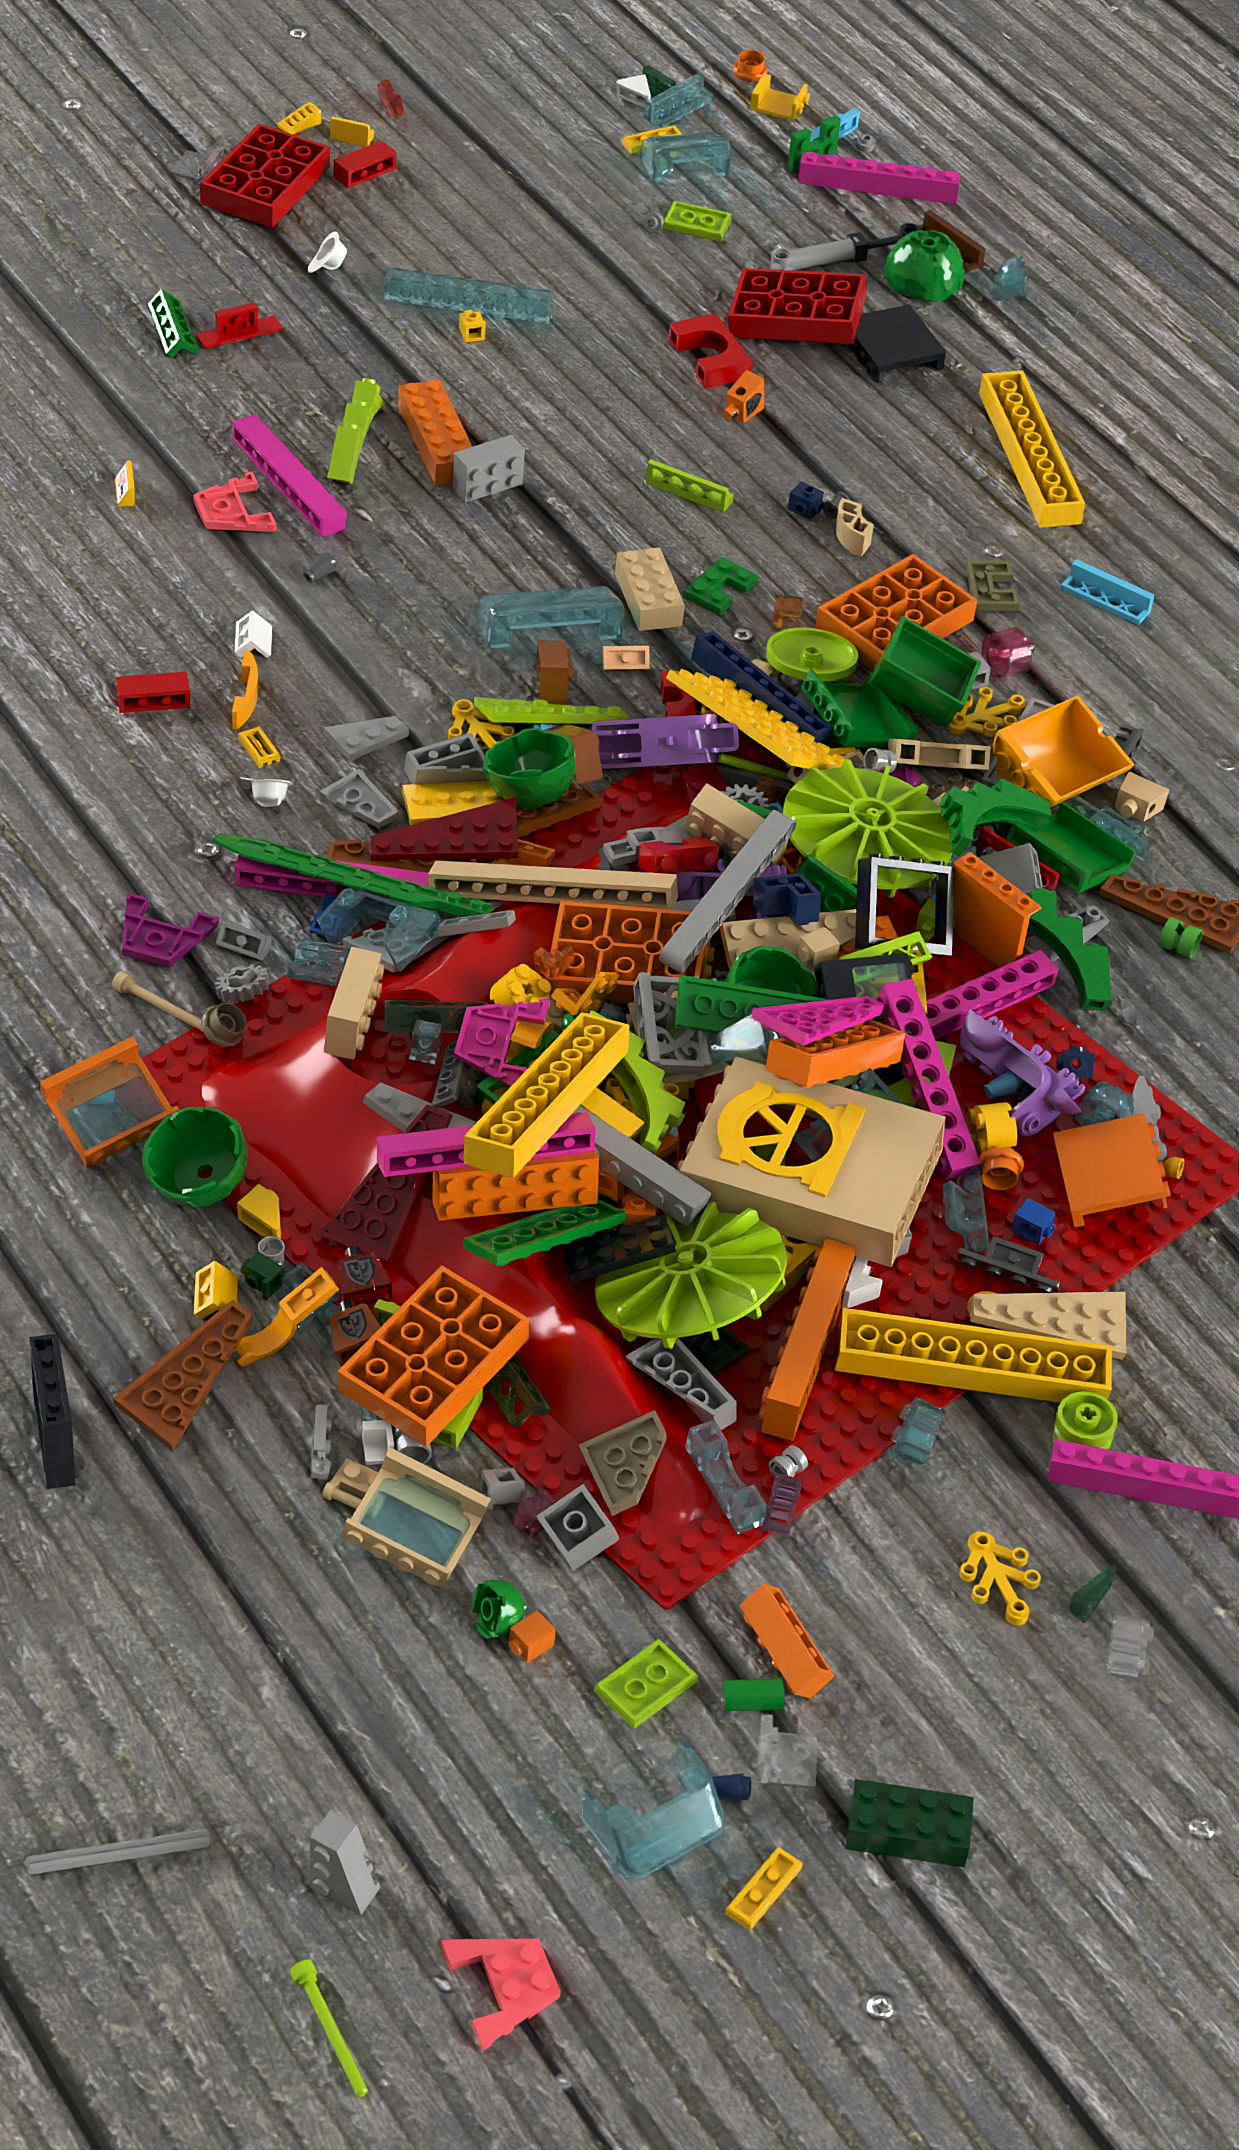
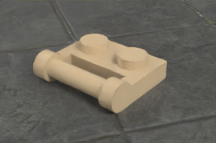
[322,1458,389,1520]

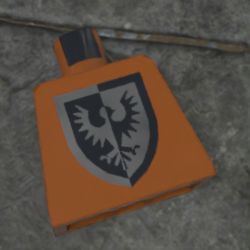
[330,1299,381,1367]

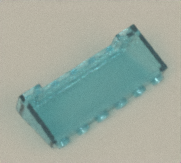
[478,586,624,649]

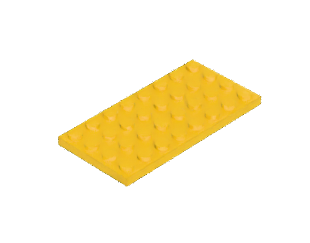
[666,669,845,771]

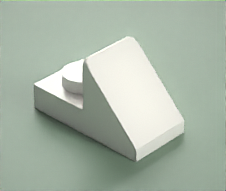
[842,1257,882,1308]

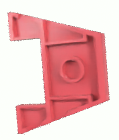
[194,471,276,532]
[441,1939,560,2050]

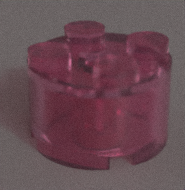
[982,627,1034,678]

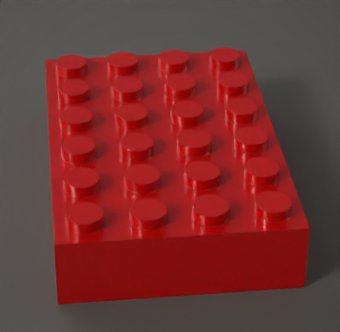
[200,123,330,228]
[728,268,867,344]

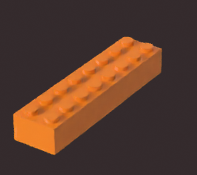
[759,1238,857,1441]

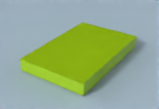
[663,201,732,242]
[594,1639,698,1729]

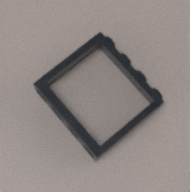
[855,853,955,957]
[29,1334,75,1489]

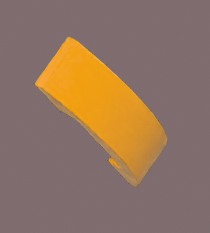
[232,650,258,730]
[510,1020,555,1049]

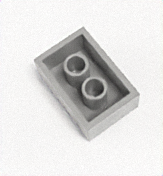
[452,435,525,503]

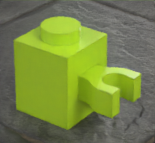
[915,898,956,943]

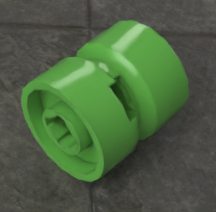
[1158,917,1203,959]

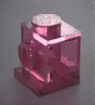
[513,1486,556,1538]

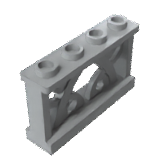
[633,972,712,1076]

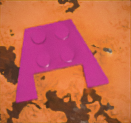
[454,999,550,1087]

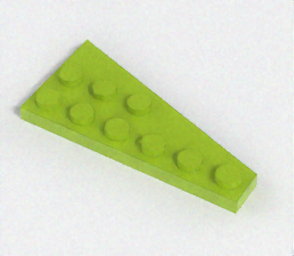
[474,697,629,724]

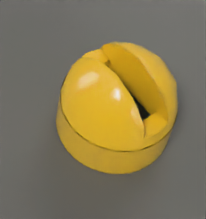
[1163,1157,1184,1179]

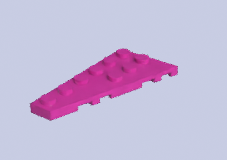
[751,996,885,1045]

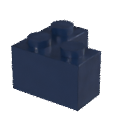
[753,873,821,925]

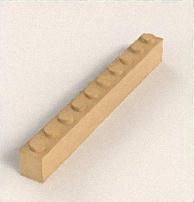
[428,861,678,909]

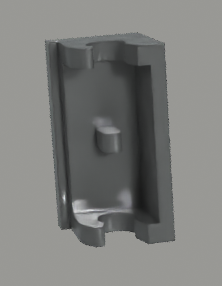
[1114,725,1144,760]

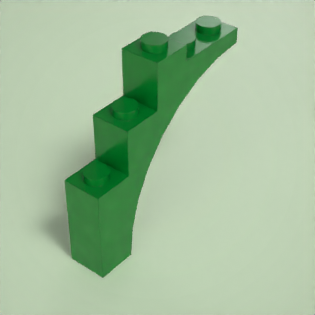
[939,778,1051,857]
[1027,888,1111,1011]

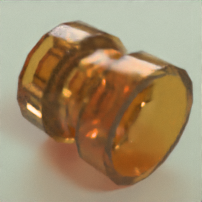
[754,776,779,804]

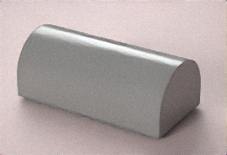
[216,921,272,960]

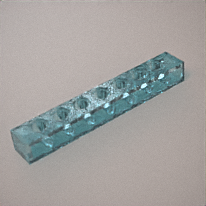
[384,267,554,324]

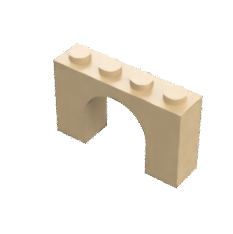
[888,739,991,770]

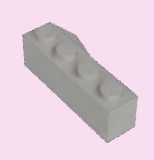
[625,1338,736,1434]

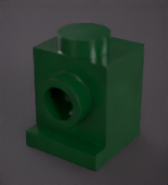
[240,1252,284,1301]

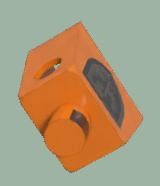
[722,370,764,423]

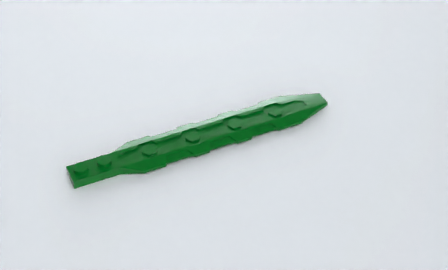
[212,833,493,917]

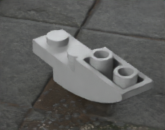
[603,827,695,867]
[1022,905,1110,962]
[1128,1075,1167,1162]

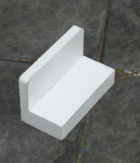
[235,610,272,658]

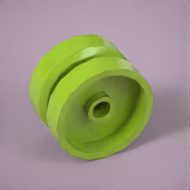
[1052,1391,1118,1450]

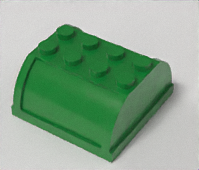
[868,615,982,728]

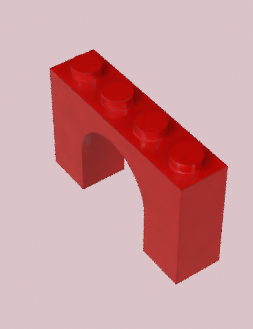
[669,313,753,389]

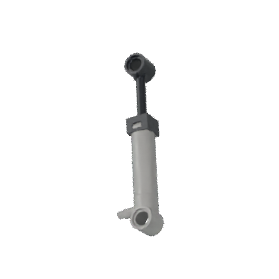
[770,223,920,270]

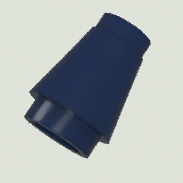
[707,1773,751,1803]

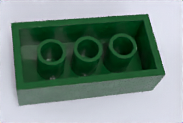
[845,1779,974,1868]

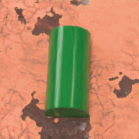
[722,1678,784,1712]

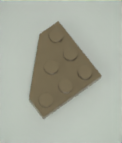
[579,1410,667,1516]

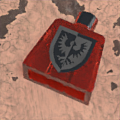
[338,1246,392,1306]

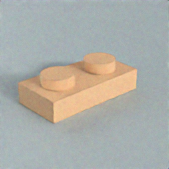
[602,646,650,670]

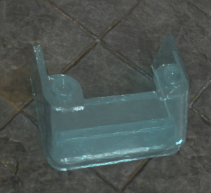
[316,888,442,972]
[580,1737,725,1879]

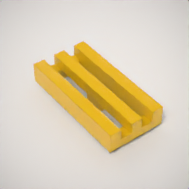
[238,726,281,768]

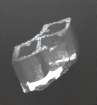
[1106,1612,1154,1682]

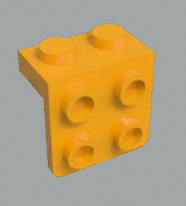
[551,972,619,1015]

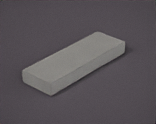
[436,910,516,937]

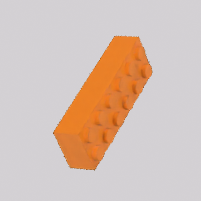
[398,379,472,485]
[765,1019,905,1088]
[433,1151,599,1220]

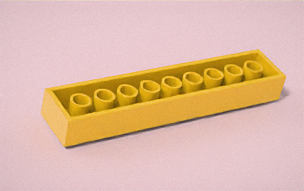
[979,370,1085,528]
[464,1012,629,1178]
[835,1308,1112,1403]

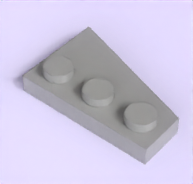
[323,716,409,761]
[319,769,400,829]

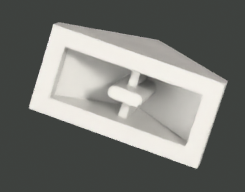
[616,74,652,111]

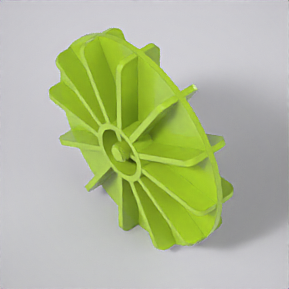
[783,759,952,898]
[595,1202,787,1349]

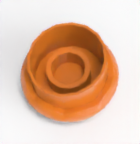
[733,49,768,83]
[978,1146,1024,1190]

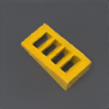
[277,102,321,134]

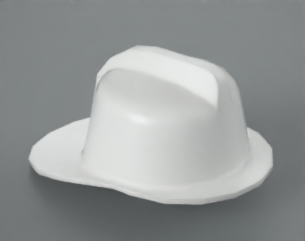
[308,232,347,273]
[240,777,293,807]

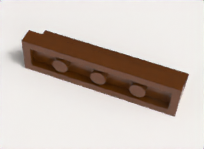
[919,210,986,274]

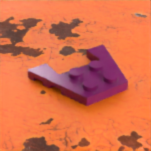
[122,893,219,968]

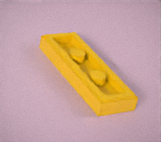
[622,125,684,154]
[725,1847,803,1931]

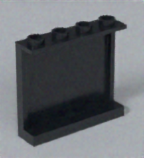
[848,304,946,383]

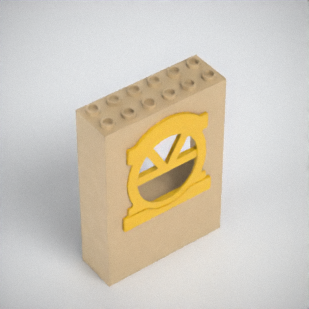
[677,1056,945,1267]

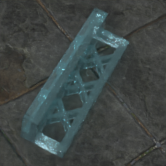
[644,73,715,128]

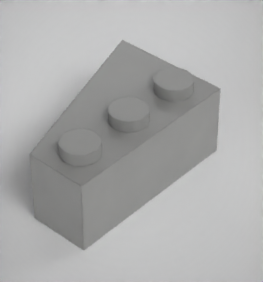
[404,733,487,784]
[309,1810,381,1915]

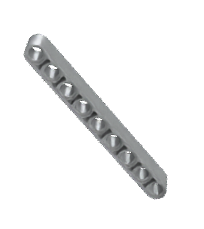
[659,810,797,973]

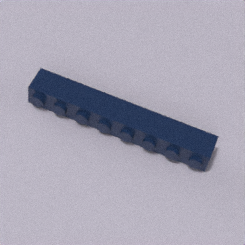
[691,631,833,746]

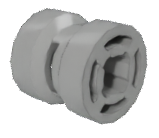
[864,748,897,774]
[258,1236,285,1267]
[768,1445,808,1484]

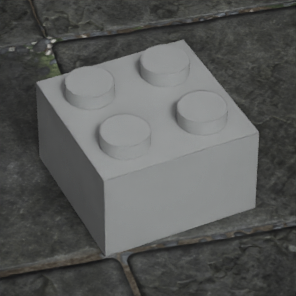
[536,1484,620,1571]

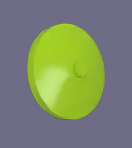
[766,628,858,682]

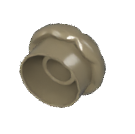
[201,1003,247,1048]

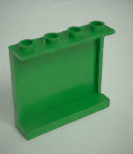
[801,669,919,749]
[1007,802,1136,893]

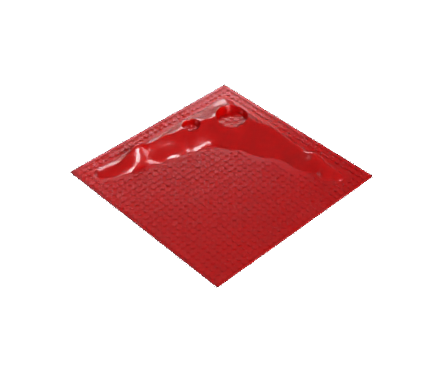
[111,762,1239,1610]

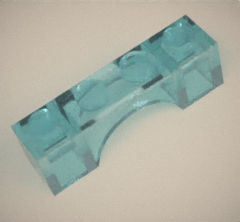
[685,1420,767,1534]

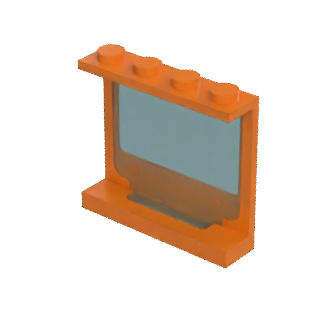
[40,1036,179,1167]

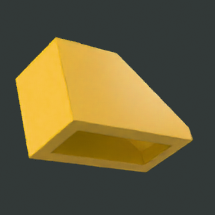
[237,1184,281,1239]

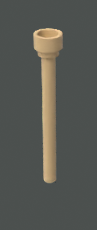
[112,971,203,1032]

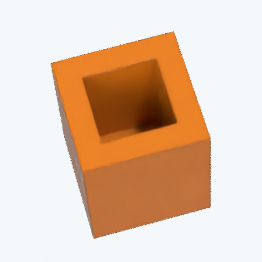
[509,1610,556,1663]

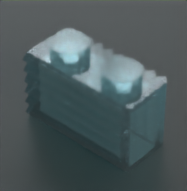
[891,1397,946,1465]

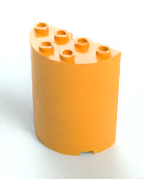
[993,695,1135,807]

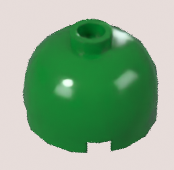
[472,1580,526,1639]

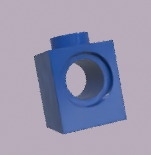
[1011,1198,1055,1245]

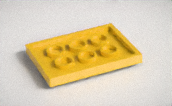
[402,780,503,825]

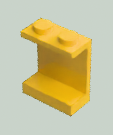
[750,73,810,121]

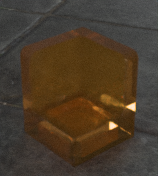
[773,595,802,628]
[534,946,574,981]

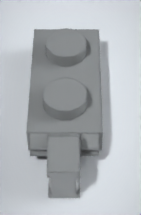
[311,1404,332,1480]

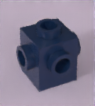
[788,481,824,520]
[1056,1045,1096,1082]

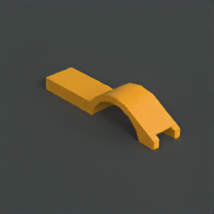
[235,1267,340,1367]

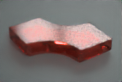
[377,80,405,120]

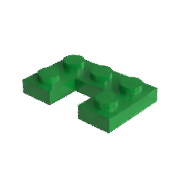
[787,115,841,172]
[683,557,759,616]

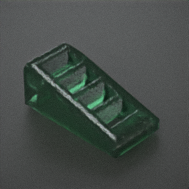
[1069,1565,1117,1623]

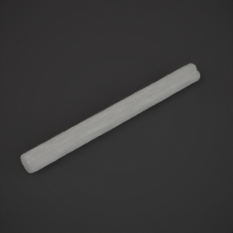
[26,1829,210,1874]

